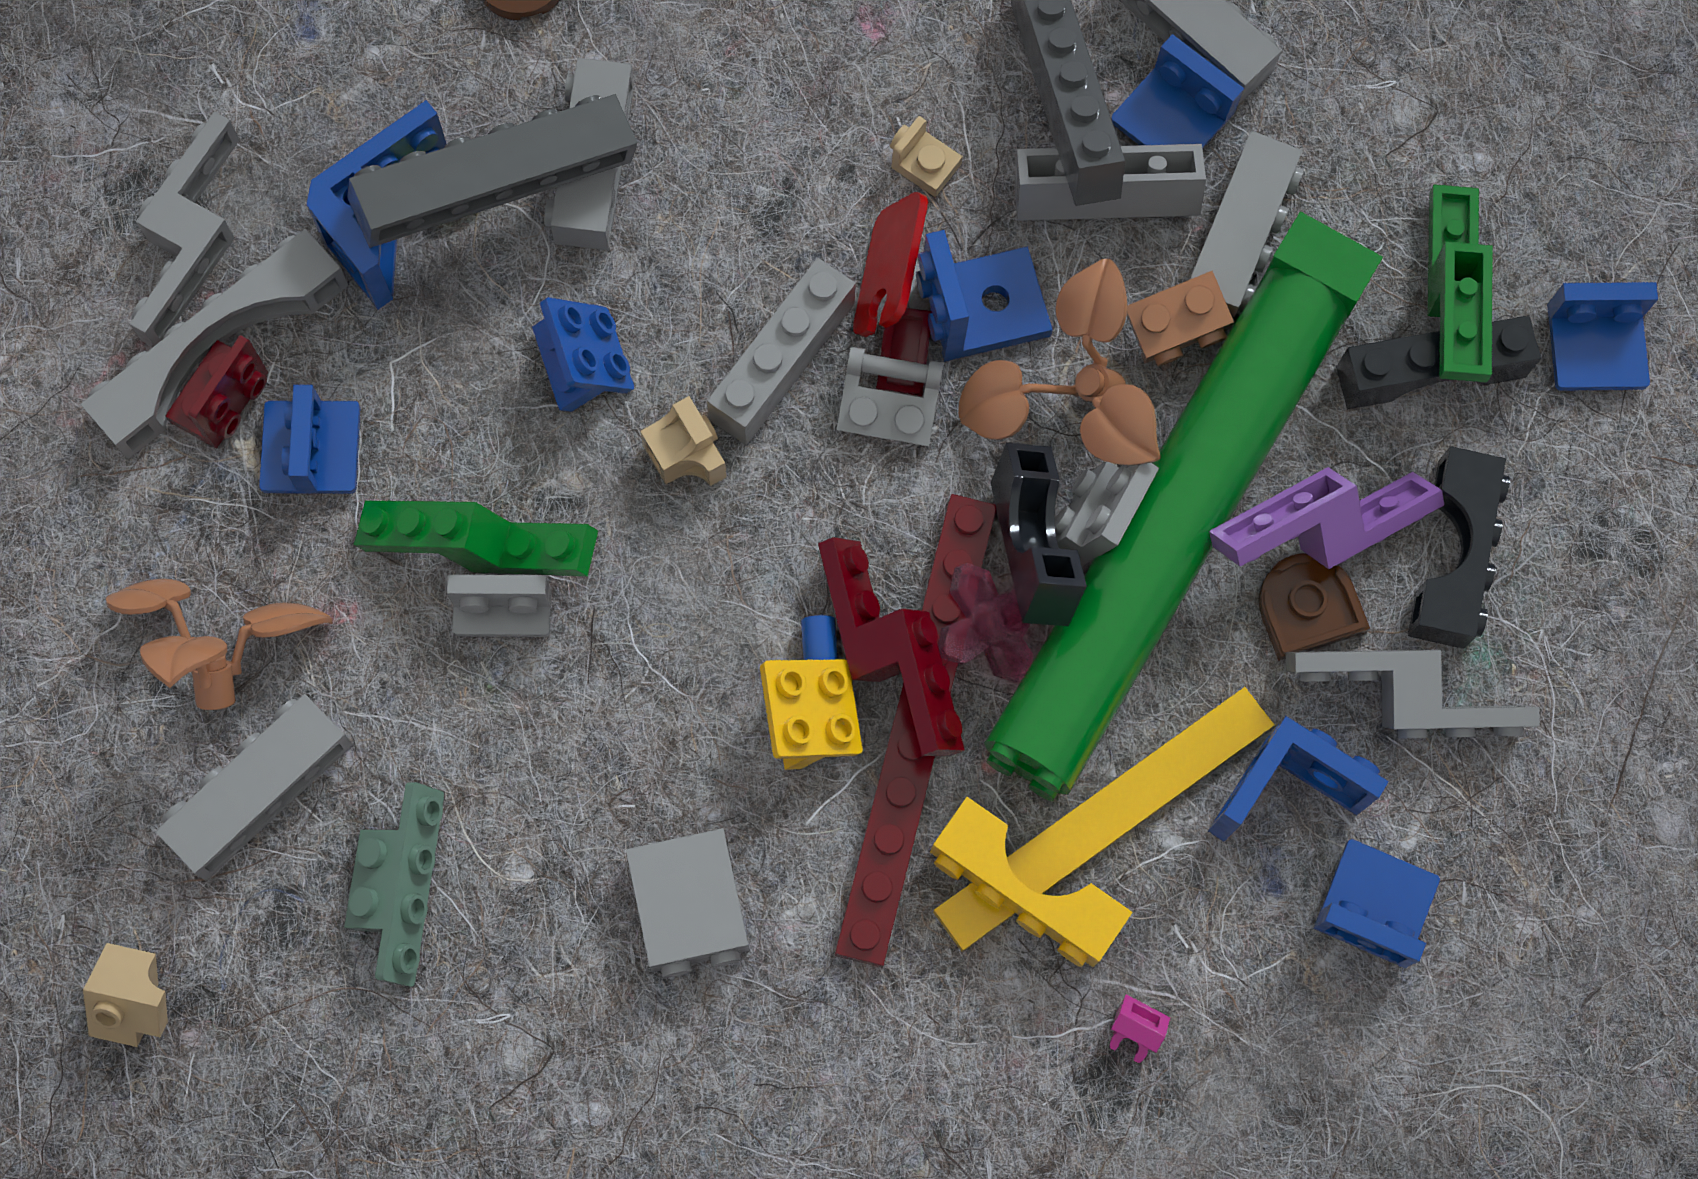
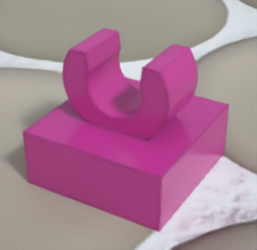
[1110,994,1170,1063]

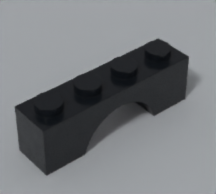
[1336,315,1541,410]
[990,442,1087,626]
[1408,446,1510,649]

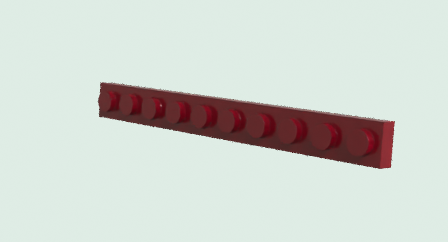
[835,494,996,968]

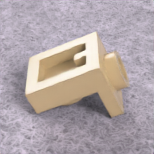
[890,116,963,197]

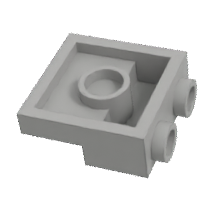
[1055,462,1159,566]

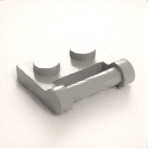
[836,346,944,446]

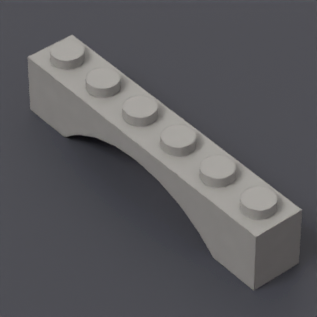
[80,229,349,460]

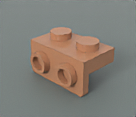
[1127,270,1234,366]

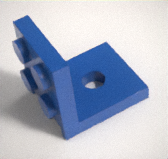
[916,230,1053,362]
[1208,716,1389,842]

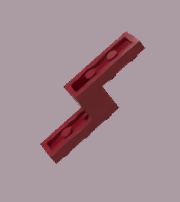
[818,537,965,757]

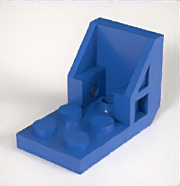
[307,100,447,310]

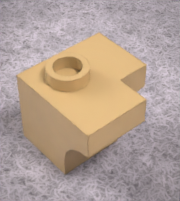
[640,396,726,486]
[83,943,168,1047]

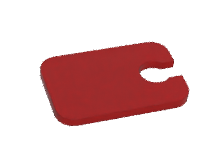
[853,192,928,337]

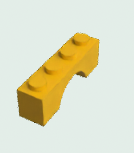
[930,797,1133,967]

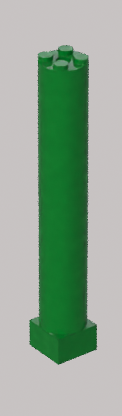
[984,211,1383,801]

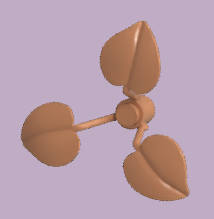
[958,259,1160,465]
[106,578,333,710]

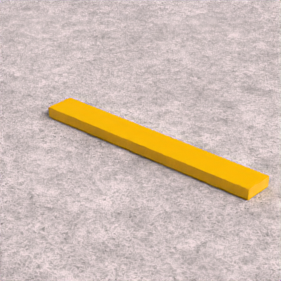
[933,687,1274,952]

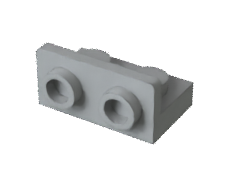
[447,575,551,637]

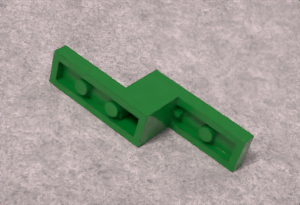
[1427,184,1493,383]
[354,500,598,577]

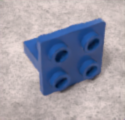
[532,297,634,412]
[259,385,361,494]

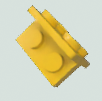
[760,659,863,770]

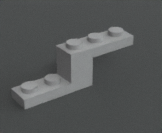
[129,111,239,347]
[1285,649,1540,738]

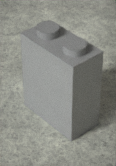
[626,828,749,978]

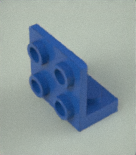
[1111,34,1244,150]
[1547,282,1658,391]
[1313,839,1440,968]

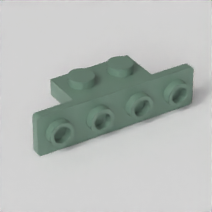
[344,782,444,987]

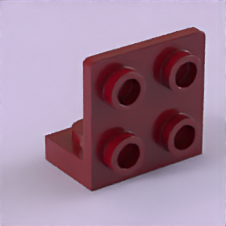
[165,335,268,449]

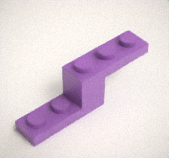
[1209,467,1444,569]

